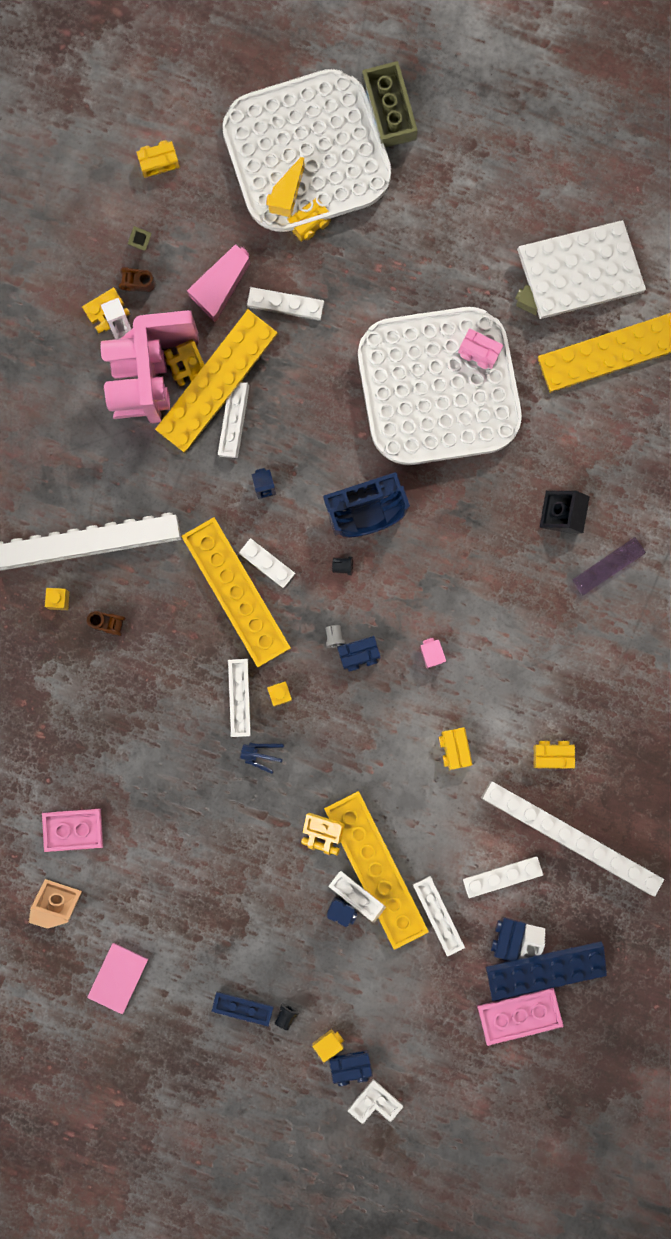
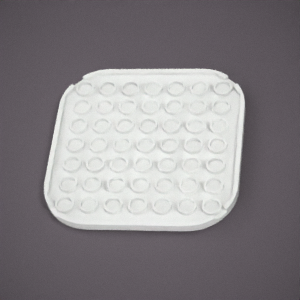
[223,70,391,232]
[358,307,522,465]

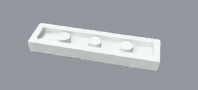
[247,287,324,321]
[218,382,250,458]
[228,659,251,737]
[463,856,543,898]
[413,876,465,957]

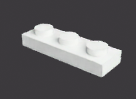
[239,538,295,589]
[329,871,386,923]

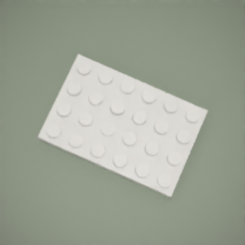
[517,220,646,319]

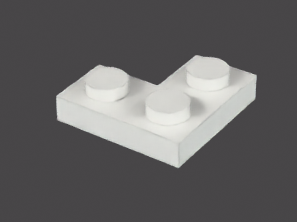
[348,1079,403,1124]

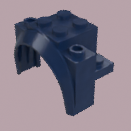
[323,472,410,538]

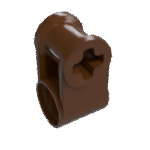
[118,268,156,292]
[87,611,126,636]

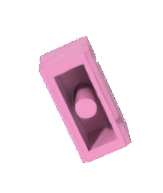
[458,328,503,369]

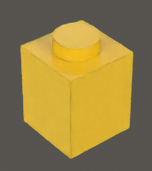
[45,588,70,610]
[267,681,292,707]
[312,1029,344,1062]

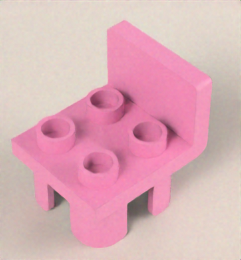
[101,311,199,423]

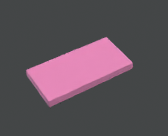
[477,988,564,1046]

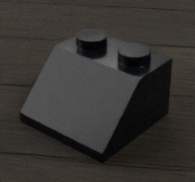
[539,491,590,534]

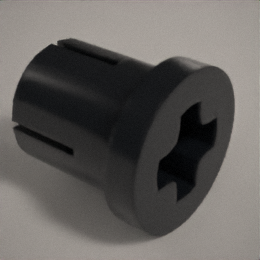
[332,556,353,576]
[275,1004,299,1030]

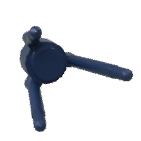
[240,742,284,774]

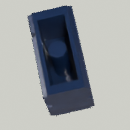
[337,636,381,672]
[327,897,357,927]
[491,917,526,961]
[329,1050,373,1086]

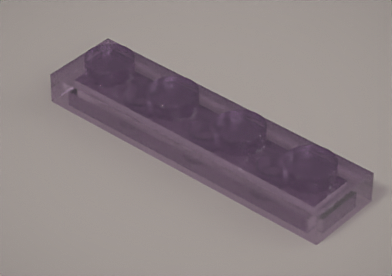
[572,537,646,596]

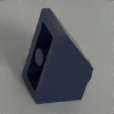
[251,468,276,499]

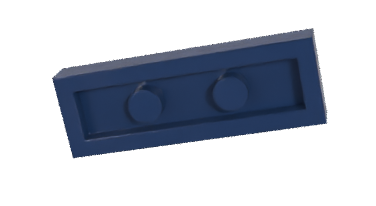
[211,991,274,1027]

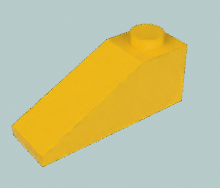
[266,157,305,218]

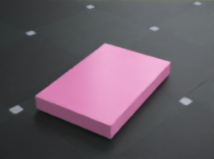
[42,809,103,852]
[87,943,149,1014]

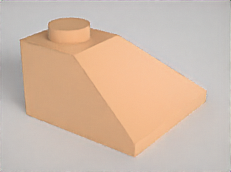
[29,879,82,929]

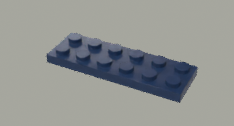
[486,941,607,1001]

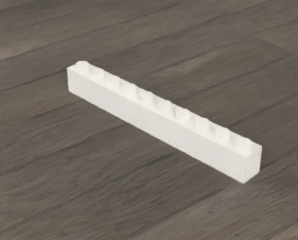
[0,513,181,571]
[481,781,664,897]

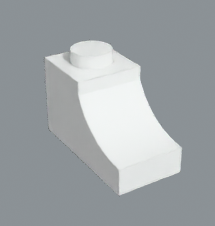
[101,298,131,339]
[518,924,545,960]

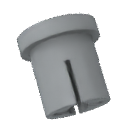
[326,625,345,648]

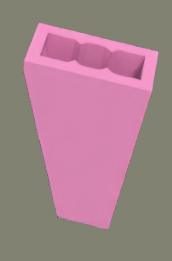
[187,244,250,322]

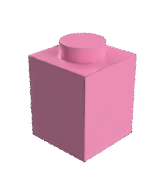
[420,638,446,669]

